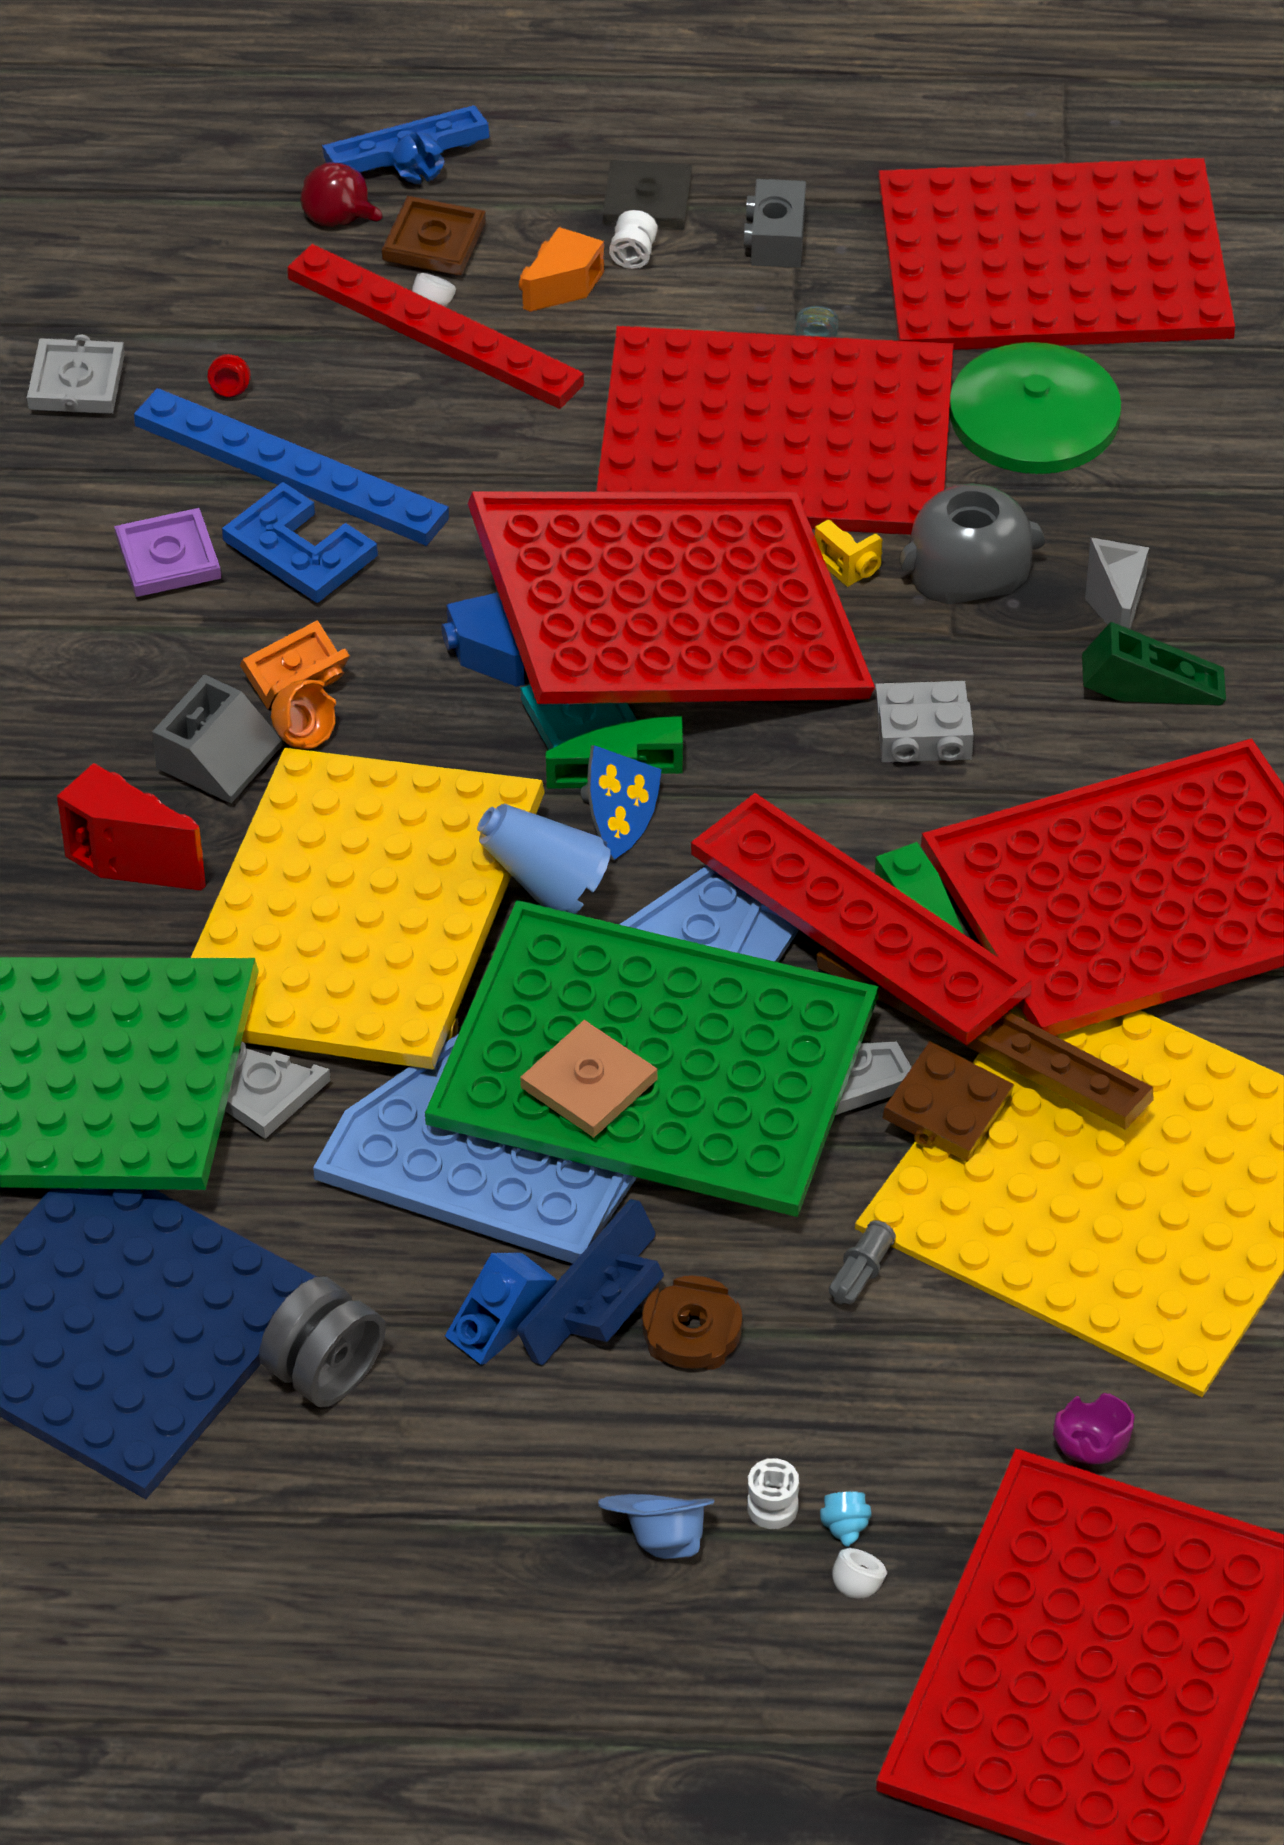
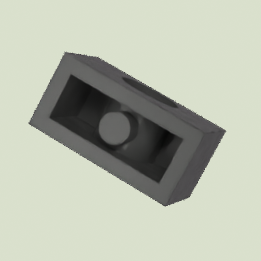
[744,179,806,268]

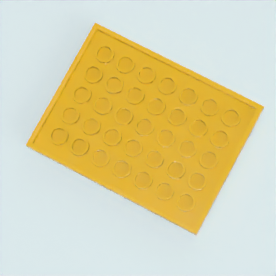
[191,748,545,1070]

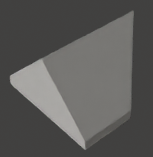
[1085,537,1149,629]

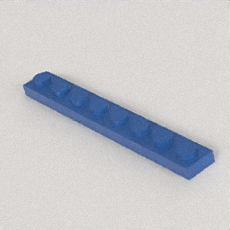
[134,388,449,546]

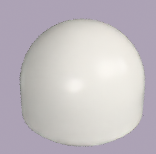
[412,273,456,307]
[832,1548,887,1599]

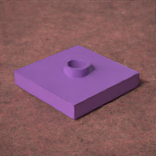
[114,508,221,597]

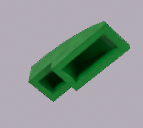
[546,716,683,789]

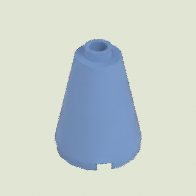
[477,804,611,914]

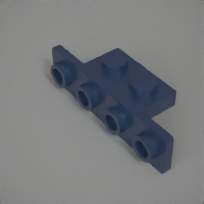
[517,1199,664,1365]

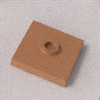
[520,1020,657,1137]

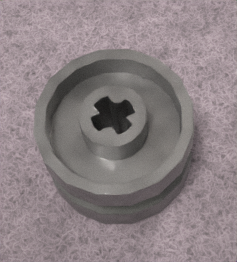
[259,1277,386,1407]

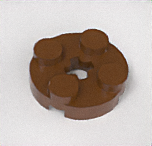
[643,1276,742,1370]

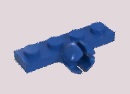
[322,105,490,184]

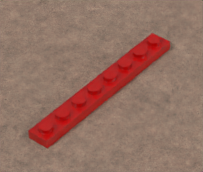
[287,244,584,409]

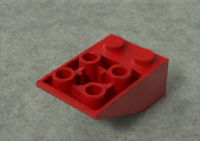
[57,763,206,891]

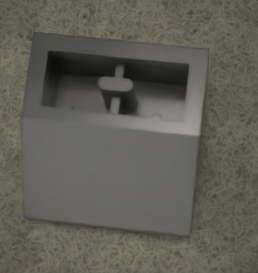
[152,674,283,803]

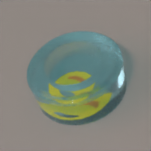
[796,306,838,337]

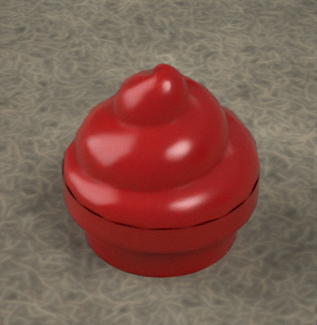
[207,354,251,397]

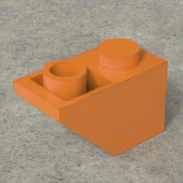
[519,227,604,312]

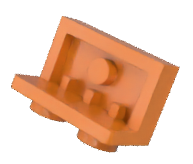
[240,620,350,709]

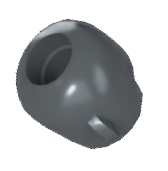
[899,483,1045,604]

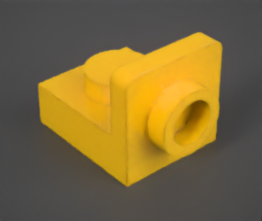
[815,519,883,587]

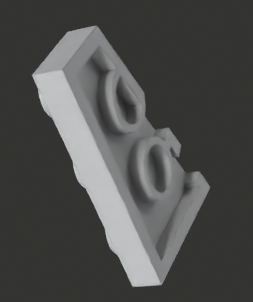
[225,1041,330,1139]

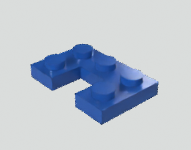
[222,482,378,603]

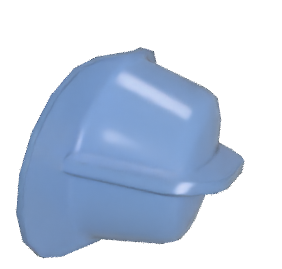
[598,1494,714,1559]

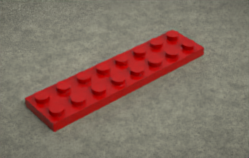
[691,793,1031,1045]

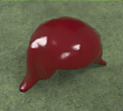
[300,162,383,227]

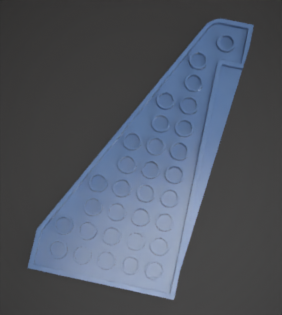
[313,865,799,1263]

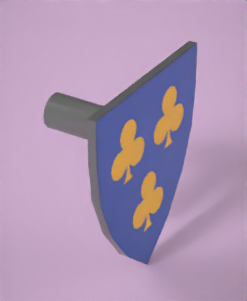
[581,745,662,860]

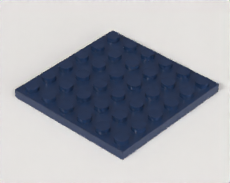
[0,1188,316,1499]

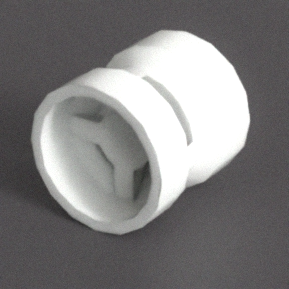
[609,210,657,269]
[747,1458,799,1529]

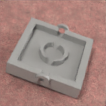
[27,334,125,413]

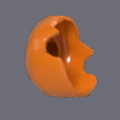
[271,680,336,750]

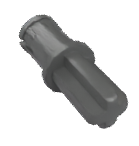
[829,1220,896,1305]

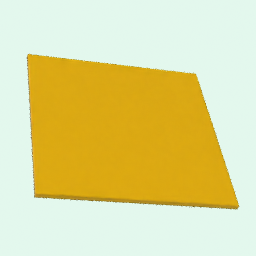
[855,1004,1284,1398]

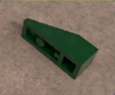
[1082,622,1226,705]

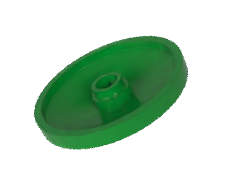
[950,342,1121,474]

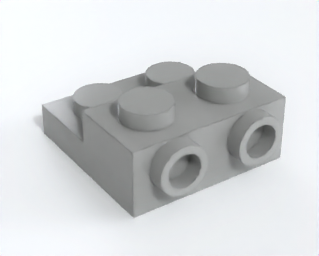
[875,681,973,762]

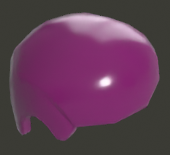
[1052,1393,1135,1465]

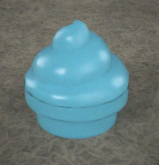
[820,1492,871,1547]

